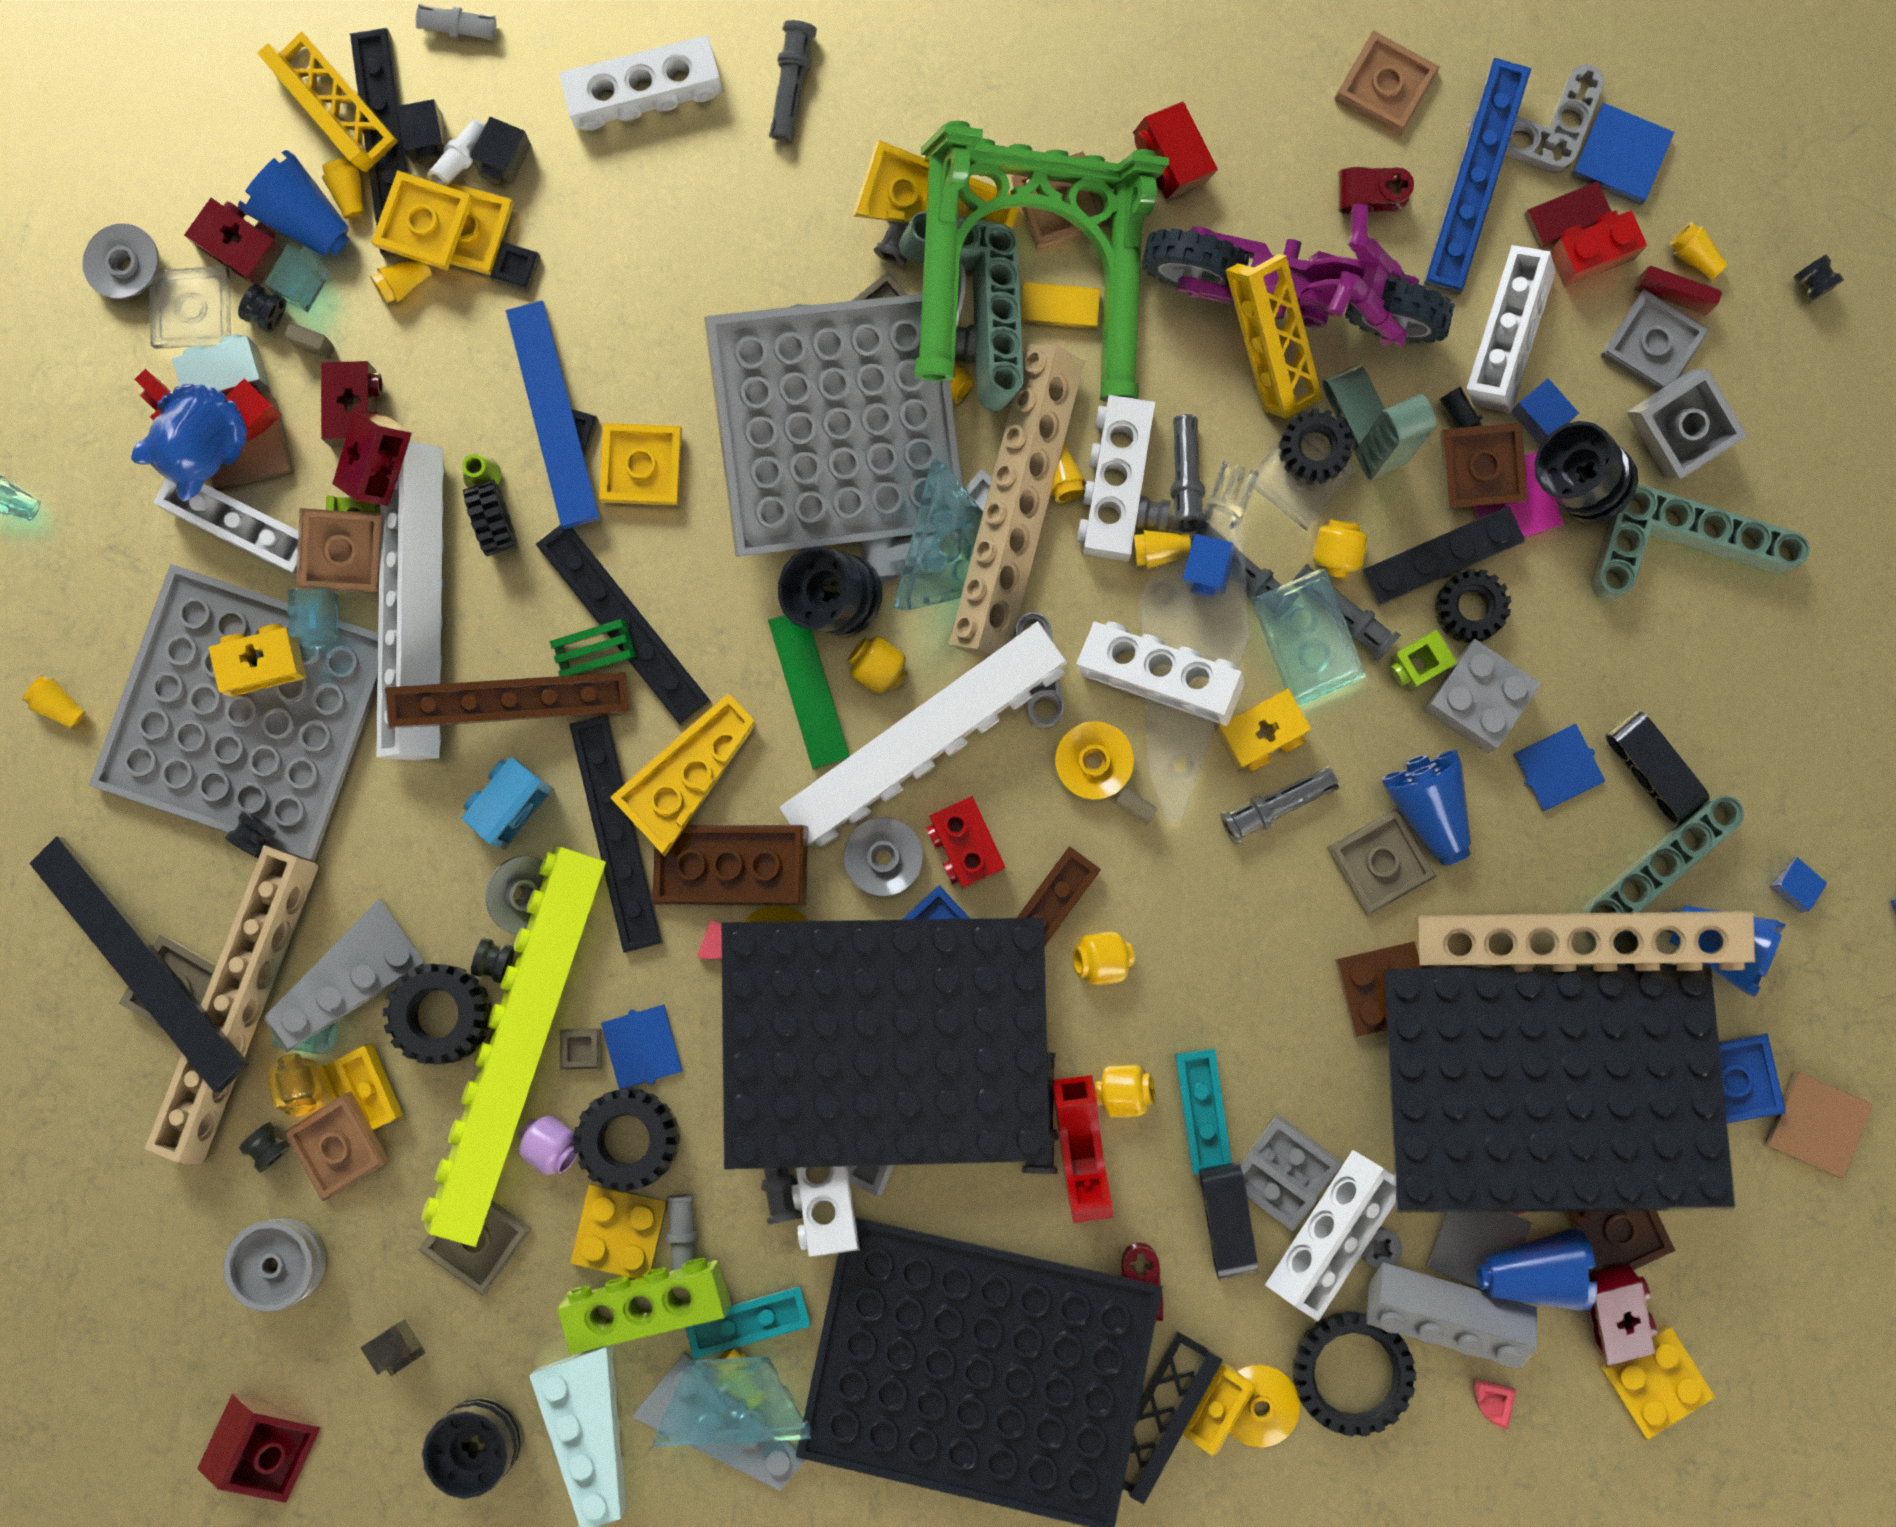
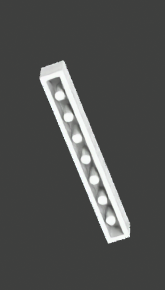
[376,441,445,761]
[779,621,1068,848]

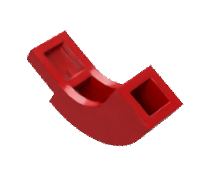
[134,369,282,442]
[1052,1075,1114,1223]

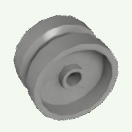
[223,1217,326,1312]

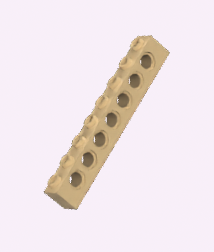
[948,344,1085,658]
[145,845,319,1164]
[1418,911,1755,972]

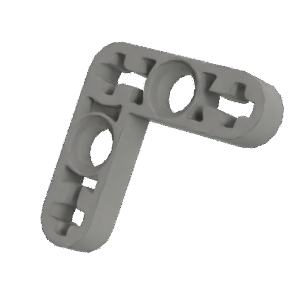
[1467,64,1604,173]

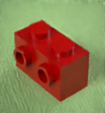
[1132,101,1219,200]
[1550,210,1647,287]
[926,796,1006,890]

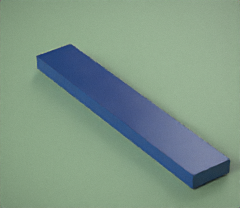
[1424,57,1532,294]
[506,300,601,530]

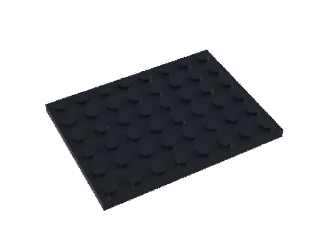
[721,918,1050,1170]
[1383,965,1735,1213]
[796,1216,1163,1527]

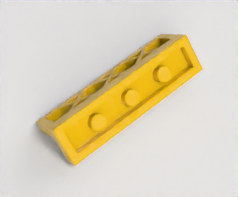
[257,31,399,173]
[1225,254,1323,419]

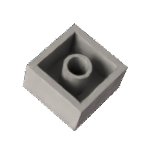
[1626,369,1747,479]
[1423,639,1542,754]

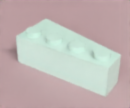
[529,1345,627,1527]

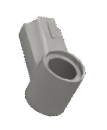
[860,534,941,582]

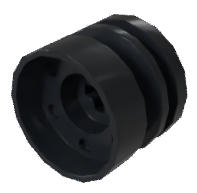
[1534,421,1638,523]
[778,546,882,636]
[422,1396,523,1499]

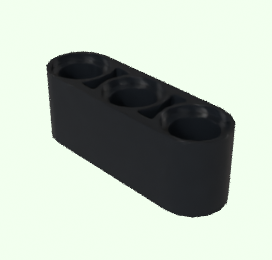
[1605,710,1710,824]
[1199,1161,1259,1281]

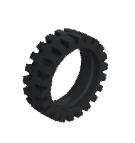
[1292,1311,1416,1437]

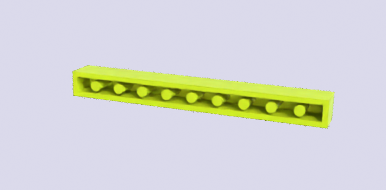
[421,846,606,1247]

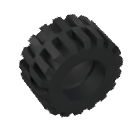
[383,963,492,1065]
[573,1089,680,1192]

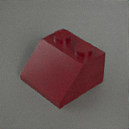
[197,1393,320,1503]

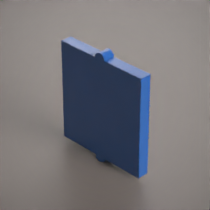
[1513,724,1606,812]
[601,1004,683,1090]

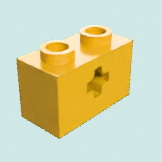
[208,624,307,697]
[1215,688,1312,772]

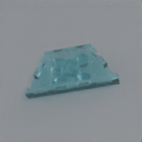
[894,462,983,610]
[653,1356,811,1447]

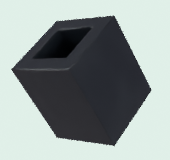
[396,99,447,165]
[471,116,531,185]

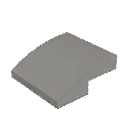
[1240,1113,1342,1232]

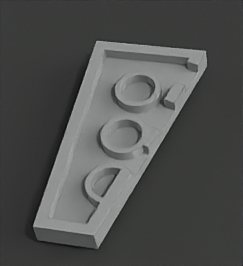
[264,898,424,1052]
[631,1352,806,1491]

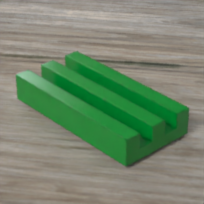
[549,619,636,676]

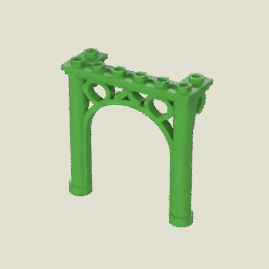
[914,121,1169,402]

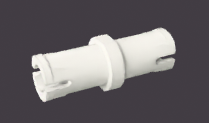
[427,120,485,186]

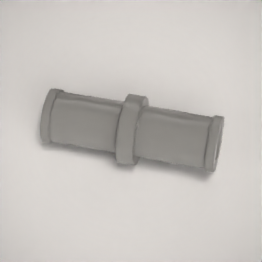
[415,3,497,41]
[666,1194,698,1271]

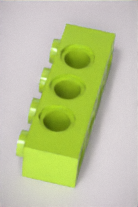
[557,1258,732,1355]

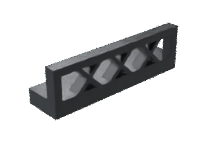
[1123,1331,1223,1505]

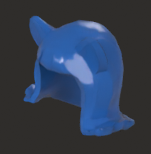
[131,384,247,502]

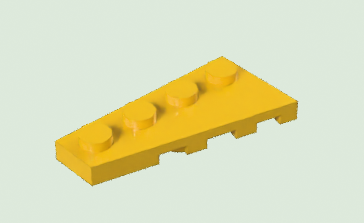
[852,140,1019,229]
[610,693,756,857]

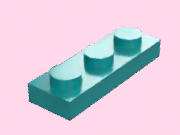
[1174,1049,1232,1174]
[685,1285,812,1359]

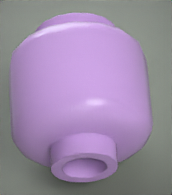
[518,1115,578,1175]

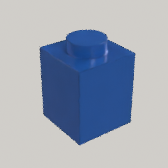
[1511,378,1579,445]
[1182,534,1236,598]

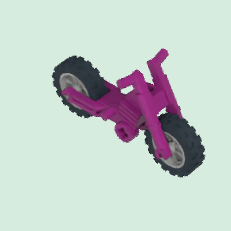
[1141,204,1455,347]

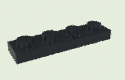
[1363,506,1525,606]

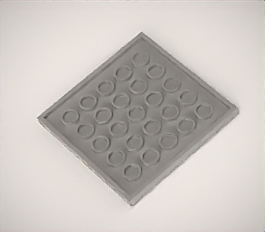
[704,294,968,557]
[89,564,378,861]

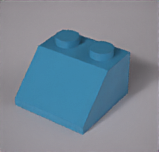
[461,756,554,850]

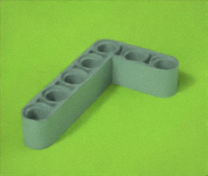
[898,212,1024,411]
[1322,363,1437,480]
[1591,485,1810,601]
[1580,796,1744,966]

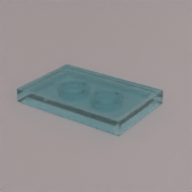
[1251,568,1366,706]

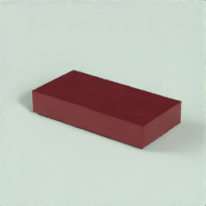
[1525,181,1612,248]
[1634,265,1722,315]

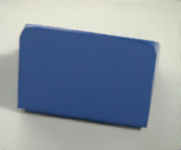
[1770,857,1827,913]

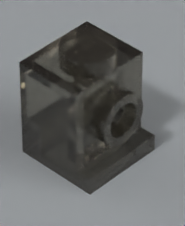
[360,1319,426,1376]

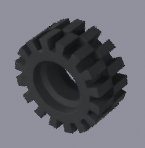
[1279,408,1353,485]
[463,480,517,557]
[1435,569,1511,643]

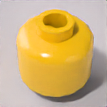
[1313,519,1368,578]
[847,636,907,694]
[1073,931,1135,986]
[1094,1064,1155,1118]

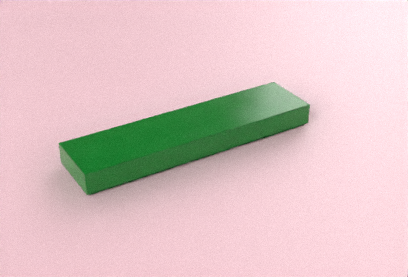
[768,615,850,770]

